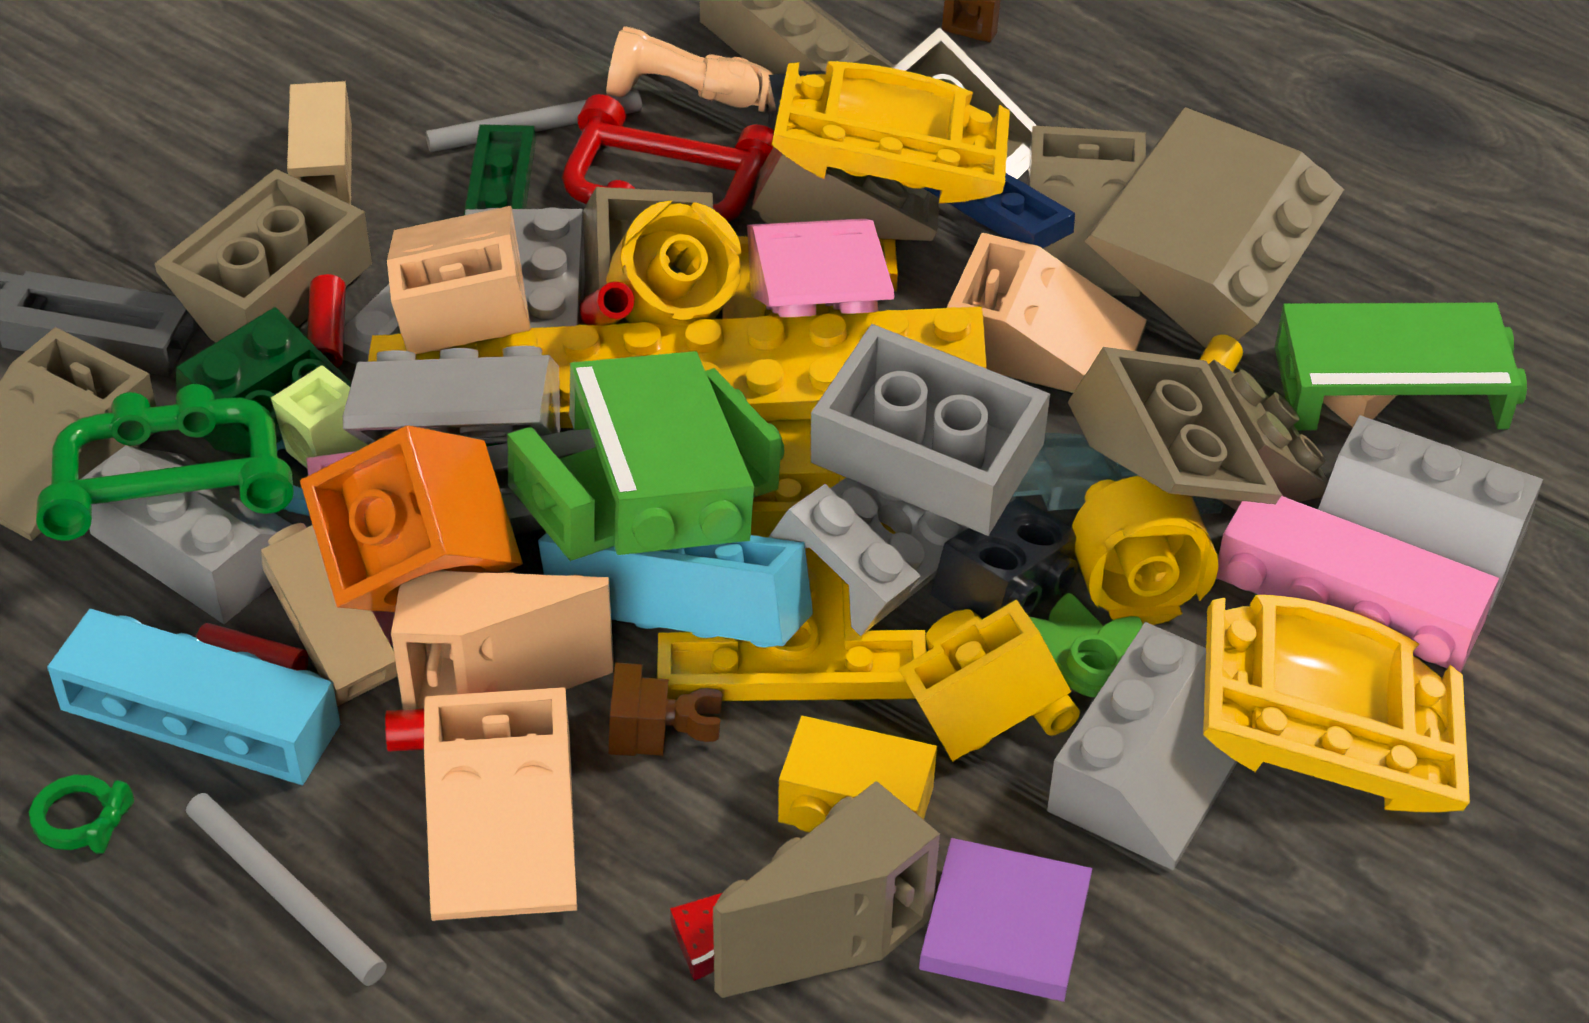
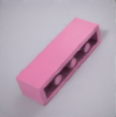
[1216,496,1499,673]

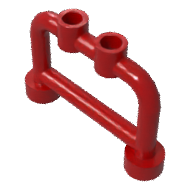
[562,94,774,223]

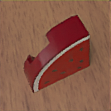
[670,893,722,981]

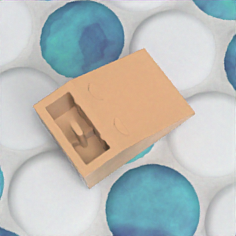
[387,206,531,355]
[947,233,1147,393]
[391,570,614,709]
[424,687,577,921]

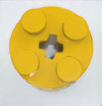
[606,201,742,325]
[1072,476,1218,625]

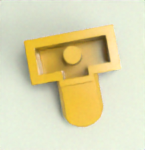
[898,600,1071,762]

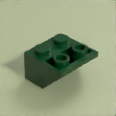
[176,307,352,455]

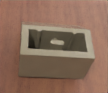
[1208,360,1329,511]

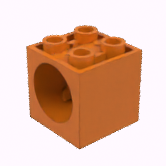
[300,425,523,612]

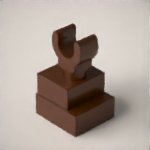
[942,0,1001,43]
[608,663,722,756]

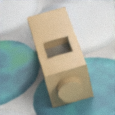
[287,81,352,205]
[261,523,397,706]

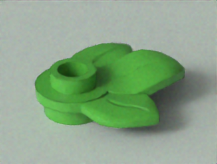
[1029,593,1143,697]

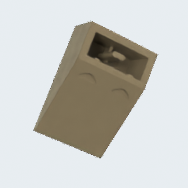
[1027,125,1146,297]
[0,327,157,541]
[713,781,940,998]

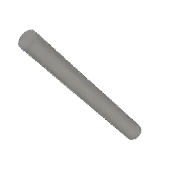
[426,90,642,153]
[186,793,387,986]

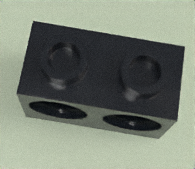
[930,497,1078,619]

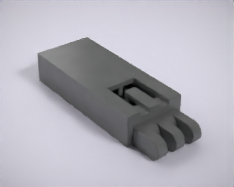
[0,271,198,377]

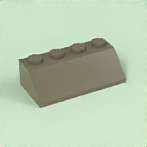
[700,0,894,74]

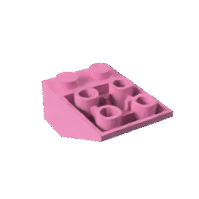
[747,219,894,317]

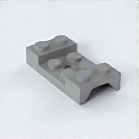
[768,477,1016,636]

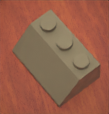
[155,169,372,342]

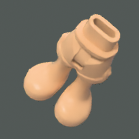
[606,26,773,112]

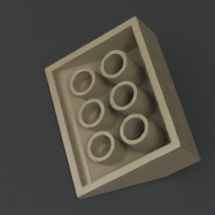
[1084,107,1344,348]

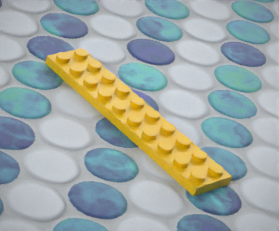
[367,306,986,428]

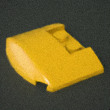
[772,61,1010,203]
[1203,595,1470,812]

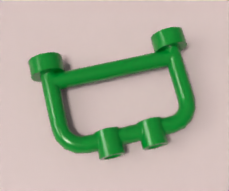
[36,384,294,541]

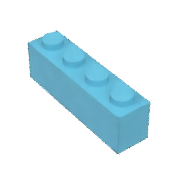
[538,533,813,647]
[47,609,341,786]

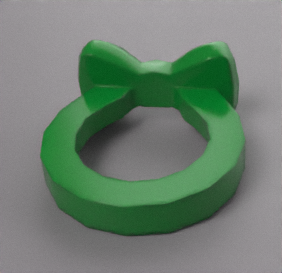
[29,774,134,854]

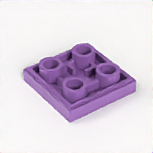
[919,838,1092,1002]

